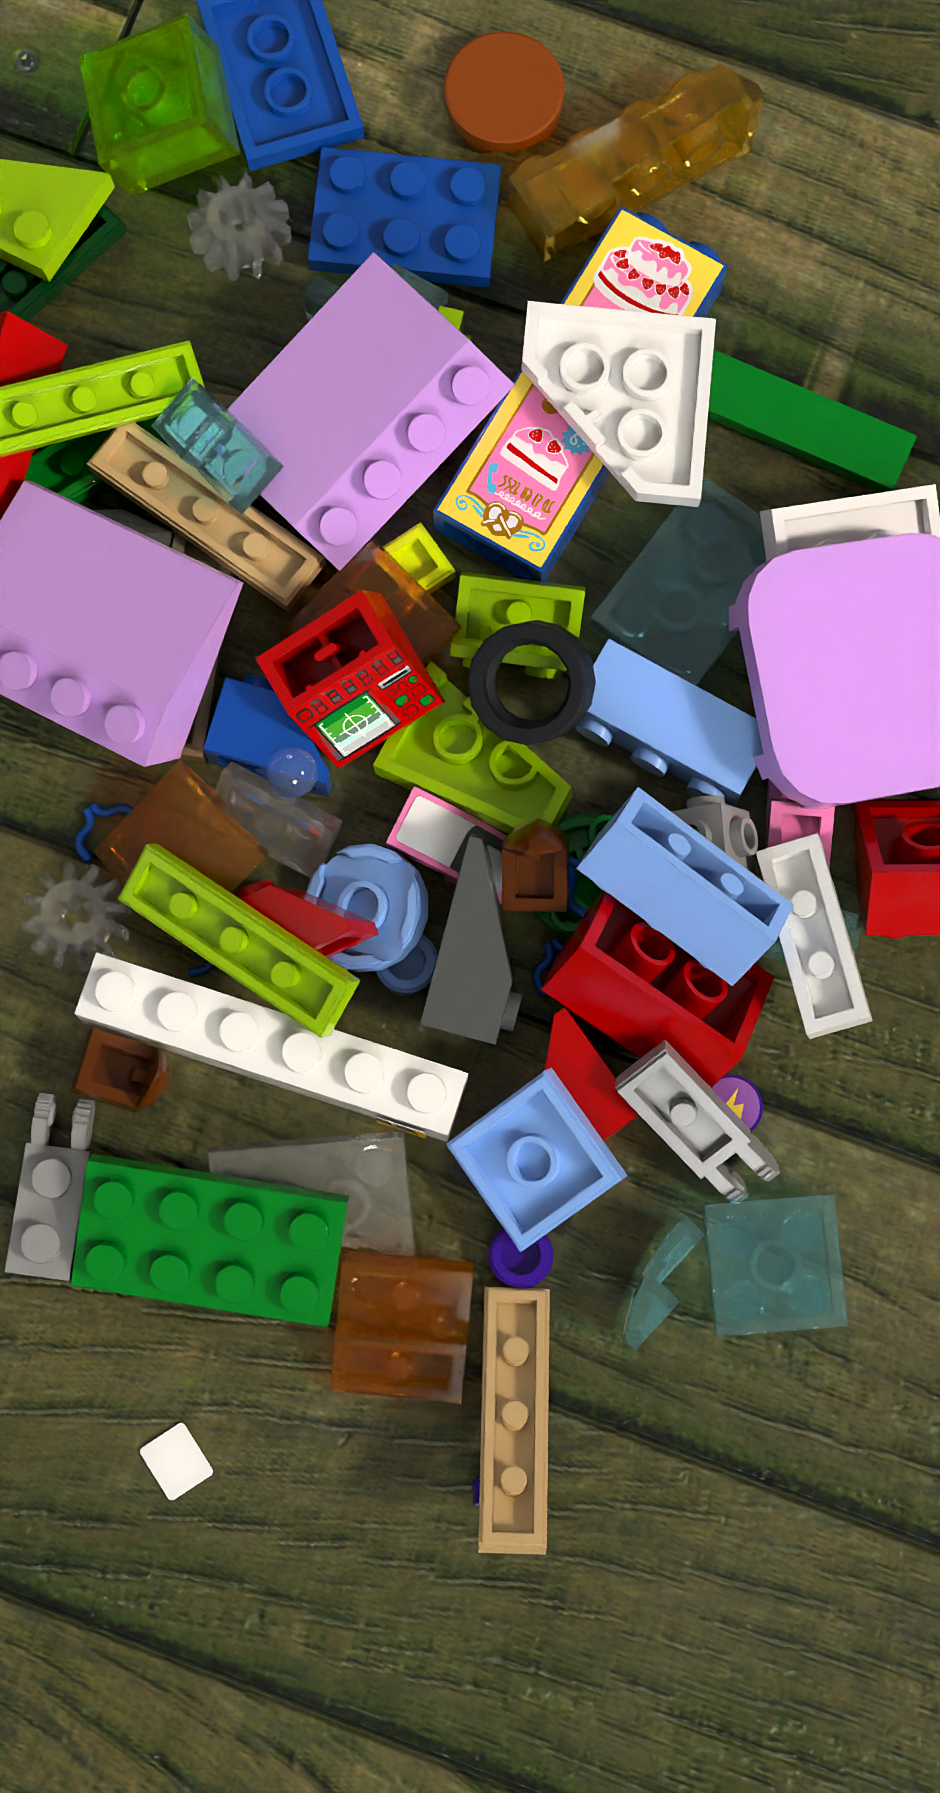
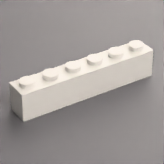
[74,952,468,1142]

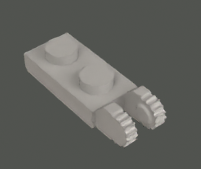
[615,1040,780,1205]
[5,1093,95,1282]

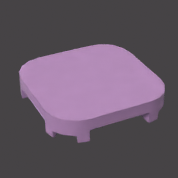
[729,533,940,809]

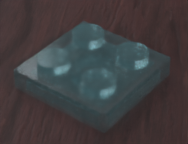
[702,1194,848,1337]

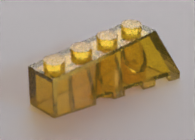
[508,64,764,262]

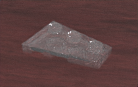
[208,1131,417,1264]

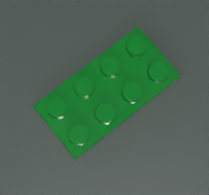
[71,1154,349,1328]

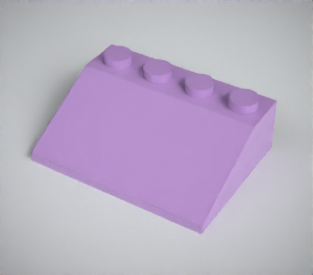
[204,252,515,571]
[0,481,244,767]

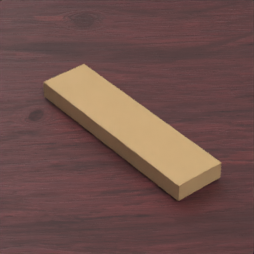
[87,423,326,612]
[478,1287,550,1555]

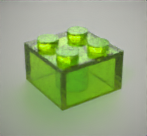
[79,13,240,195]

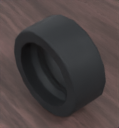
[467,620,596,745]

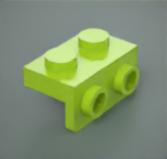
[450,571,586,679]

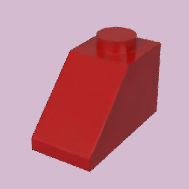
[236,880,378,958]
[544,1007,639,1142]

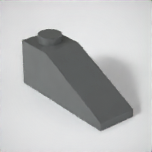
[420,833,522,1045]

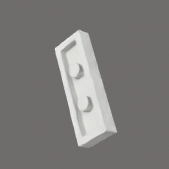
[756,833,873,1039]

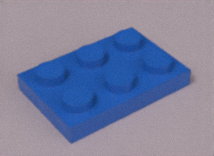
[196,0,364,172]
[308,147,502,288]

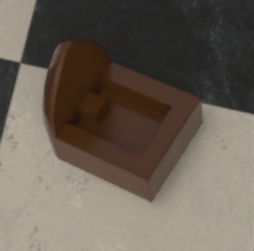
[502,818,569,912]
[70,1027,171,1112]

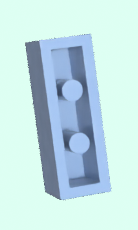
[575,639,763,806]
[576,787,794,986]

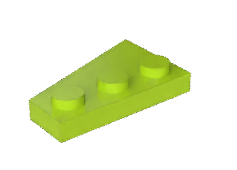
[0,159,115,282]
[373,660,572,834]

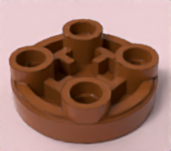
[444,31,564,154]

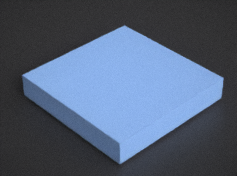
[446,1068,628,1252]

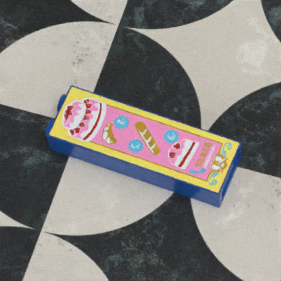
[433,206,728,582]

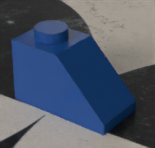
[203,675,332,797]

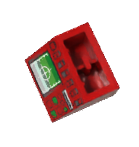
[255,590,445,768]

